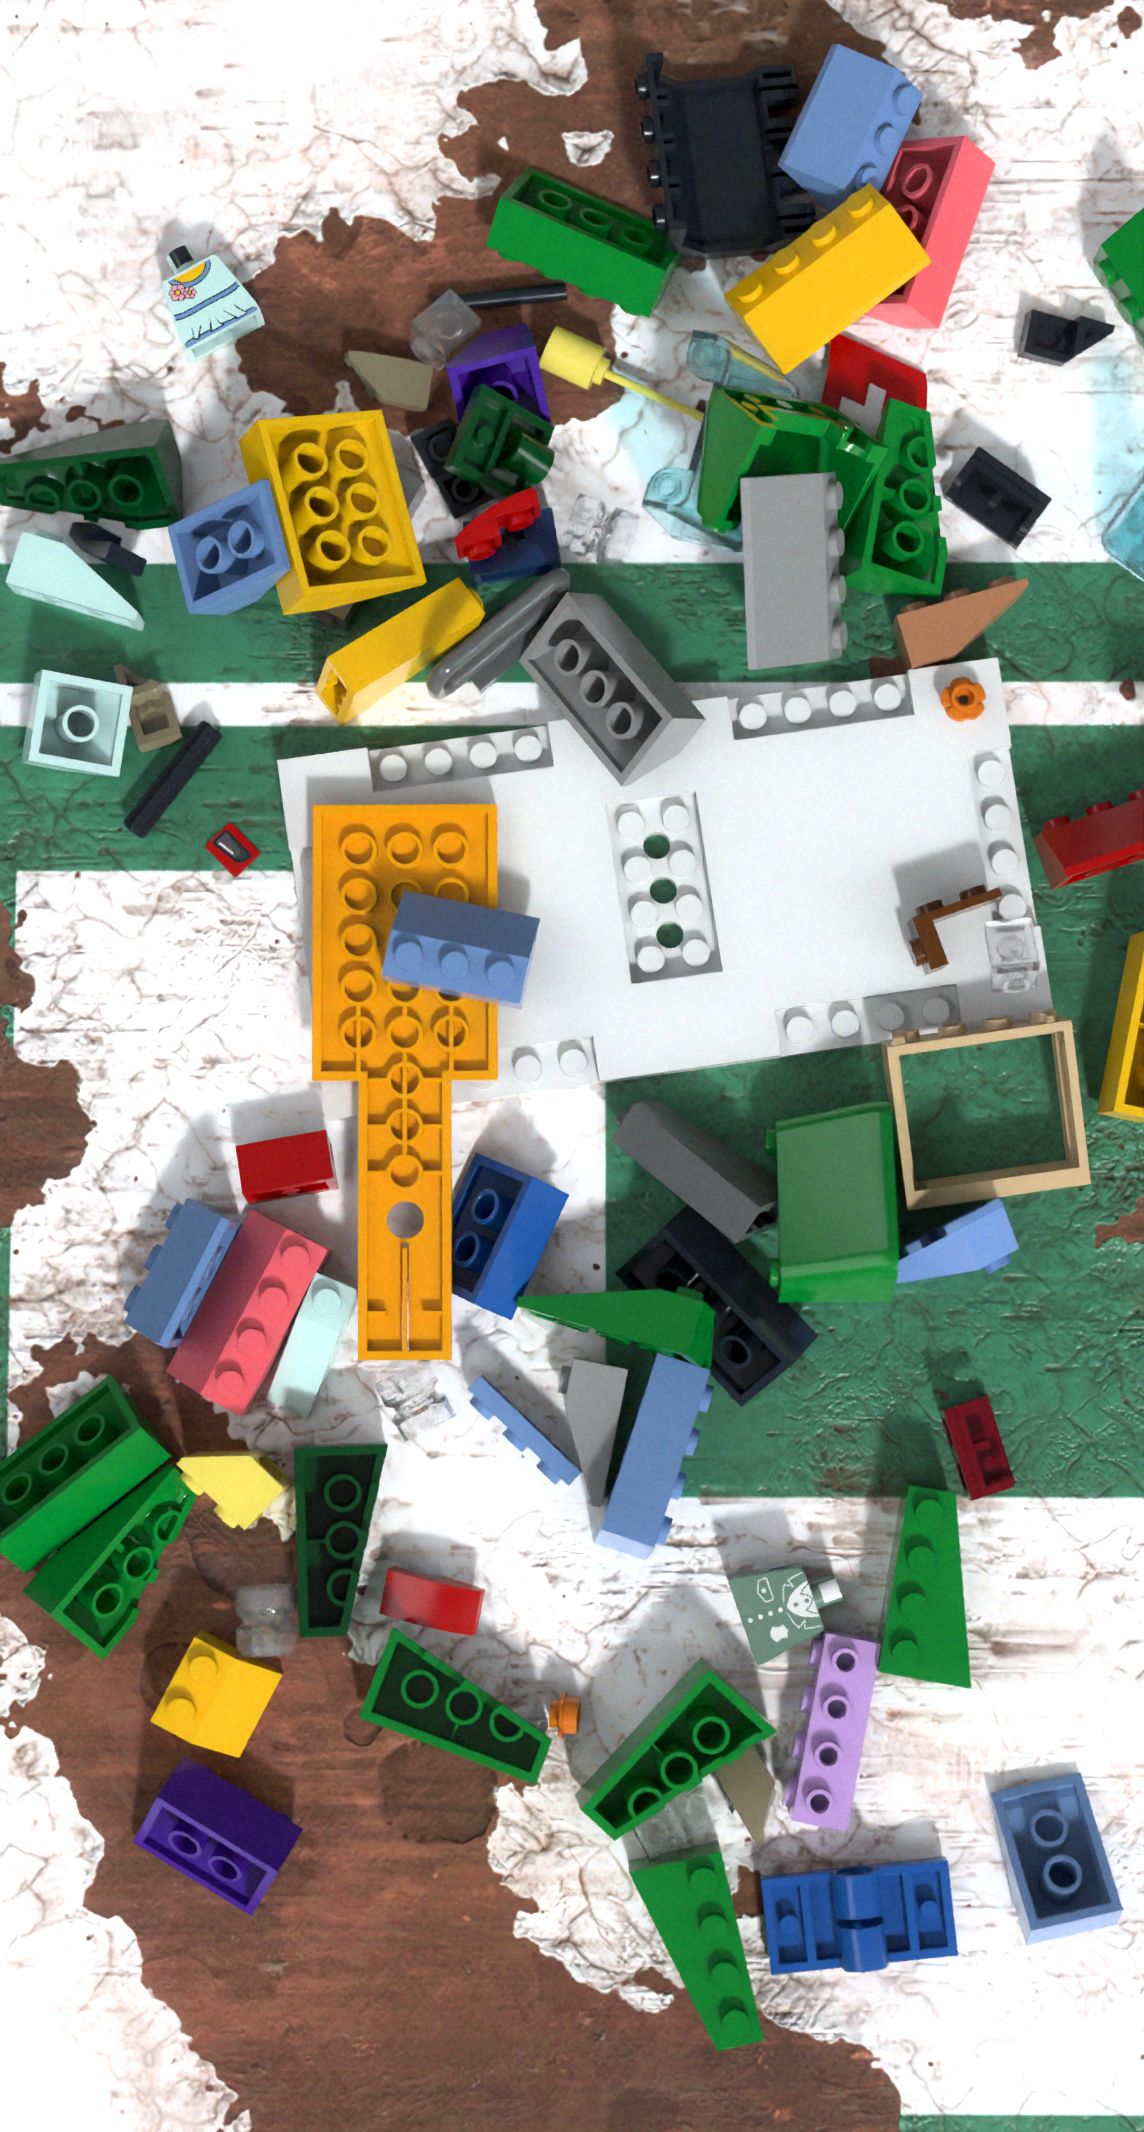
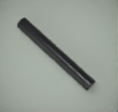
[432,282,567,314]

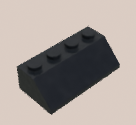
[615,1204,819,1407]

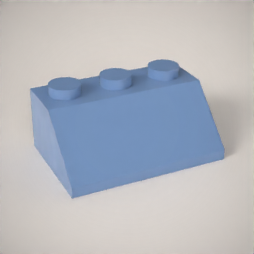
[777,44,923,213]
[381,890,540,1010]
[123,1198,242,1348]

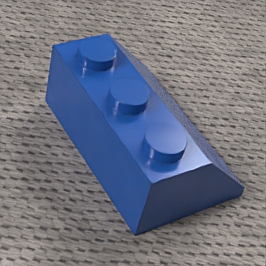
[452,1152,569,1320]

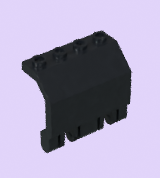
[634,52,817,260]

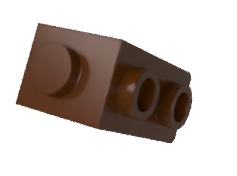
[907,884,1002,975]

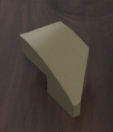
[344,350,434,413]
[113,664,184,753]
[715,1745,776,1845]

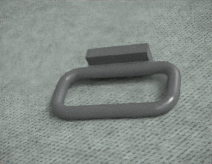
[426,568,571,699]

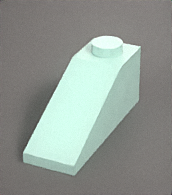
[6,530,145,631]
[266,1272,358,1418]

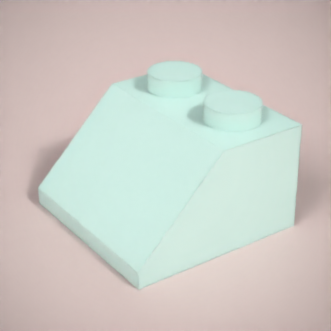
[21,669,133,777]

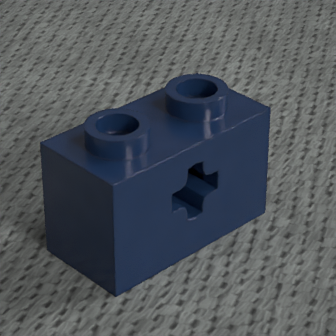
[462,505,561,586]

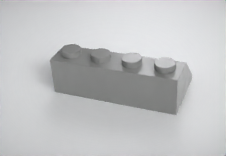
[518,592,706,786]

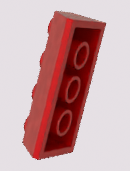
[1033,789,1144,891]

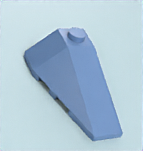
[896,1198,1019,1284]

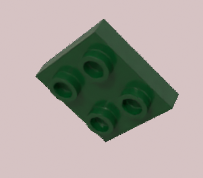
[443,384,555,501]

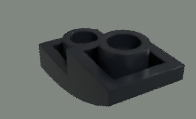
[410,417,494,520]

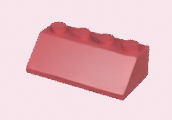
[864,136,996,329]
[166,1208,333,1416]

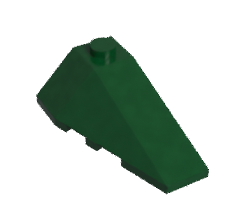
[0,419,184,530]

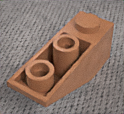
[892,576,1029,673]

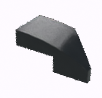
[1017,309,1115,367]
[69,522,147,577]

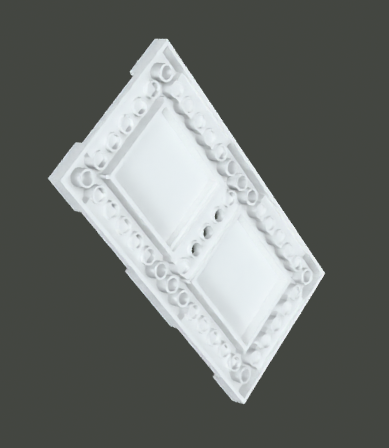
[277,657,1053,1122]

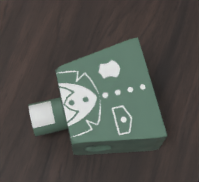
[726,1563,843,1666]

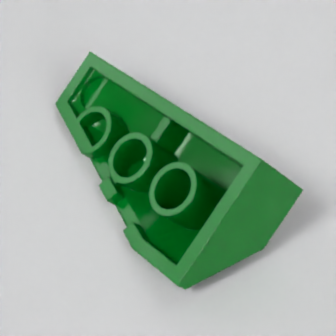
[515,1287,715,1370]

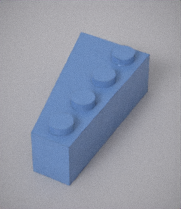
[594,1353,714,1561]

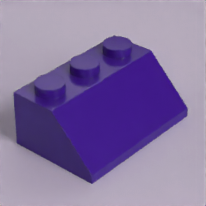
[133,1756,303,1915]

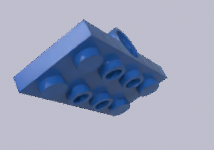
[760,1856,958,1975]

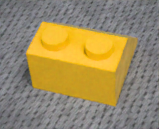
[150,1630,283,1758]

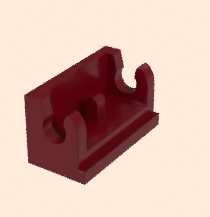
[938,1394,1016,1501]

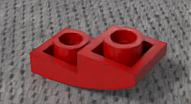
[454,487,541,561]
[379,1566,485,1636]

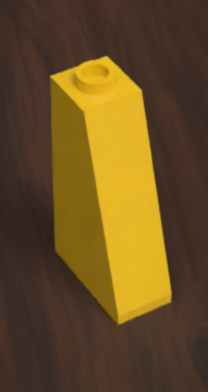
[315,577,485,727]

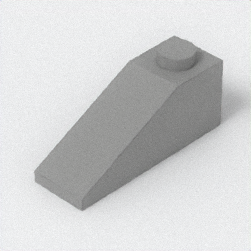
[557,1358,628,1508]

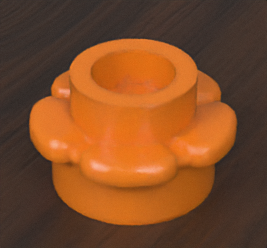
[940,677,986,722]
[549,1691,581,1738]

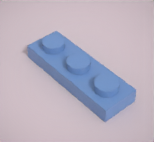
[468,1374,582,1486]

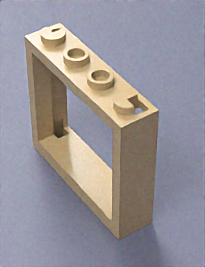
[881,1009,1091,1211]

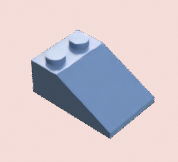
[167,479,291,615]
[990,1772,1123,1945]

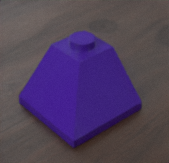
[446,323,552,425]

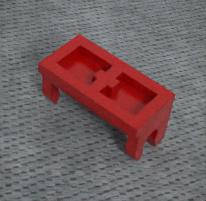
[235,1130,339,1205]

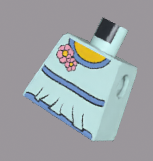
[161,245,265,364]

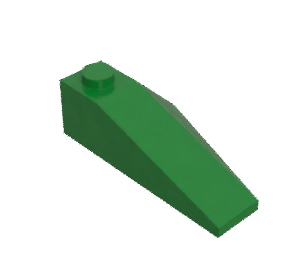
[839,398,948,597]
[22,1464,197,1660]

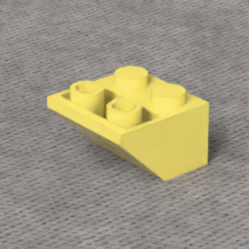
[177,1450,294,1530]

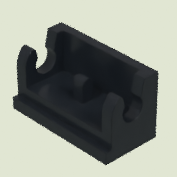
[944,446,1052,550]

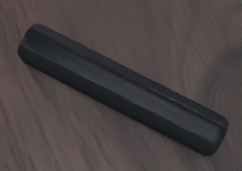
[123,721,222,839]

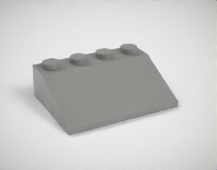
[740,472,848,670]

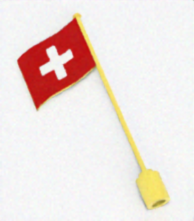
[539,326,928,437]

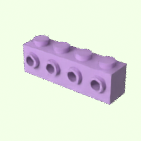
[782,1628,881,1832]

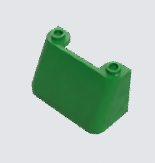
[696,384,889,539]
[765,1101,899,1302]

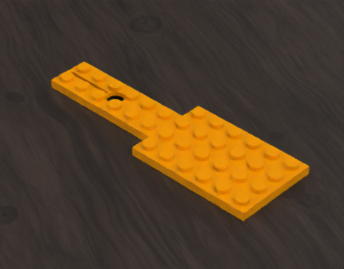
[312,804,498,1360]

